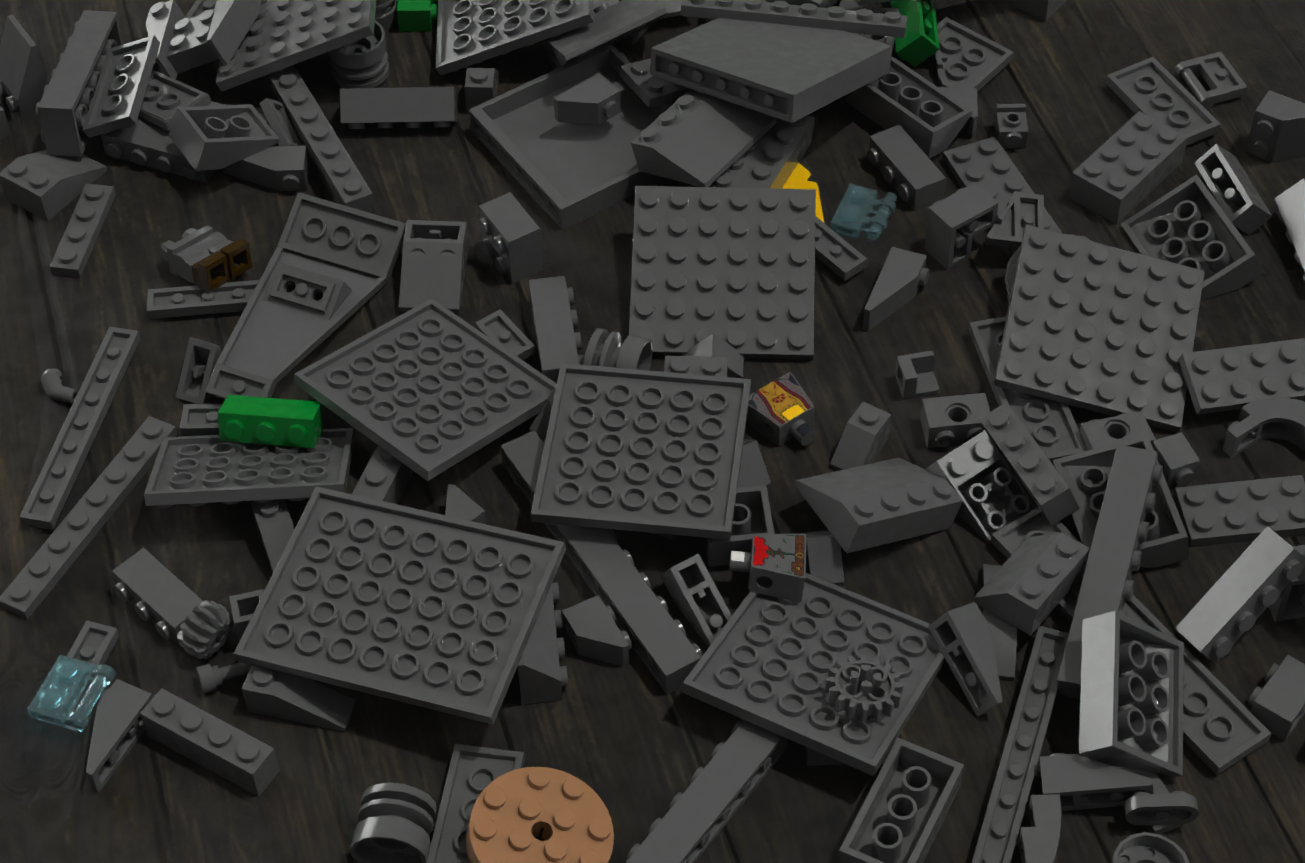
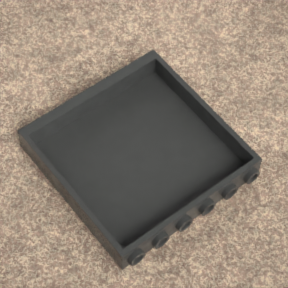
[650,18,892,123]
[469,44,673,230]

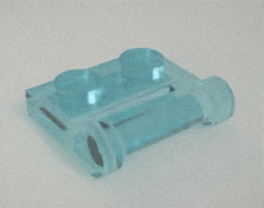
[27,655,116,732]

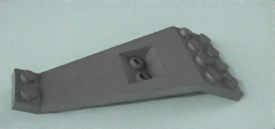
[205,192,406,400]

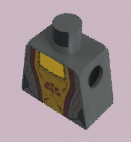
[746,372,816,446]

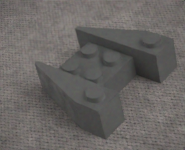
[146,0,262,80]

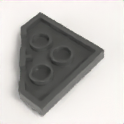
[933,17,1014,92]

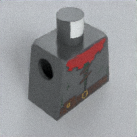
[729,534,806,602]

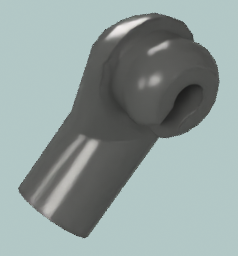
[41,368,78,404]

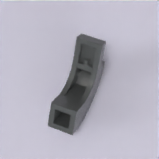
[1222,397,1305,458]

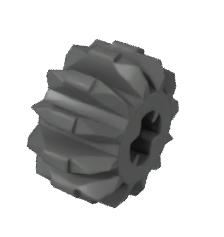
[177,600,234,660]

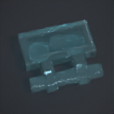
[830,183,897,240]

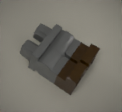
[161,225,252,292]

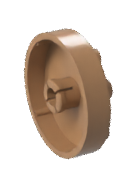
[466,767,614,863]

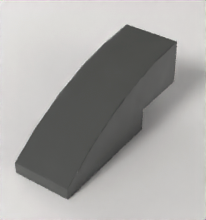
[1017,794,1062,863]

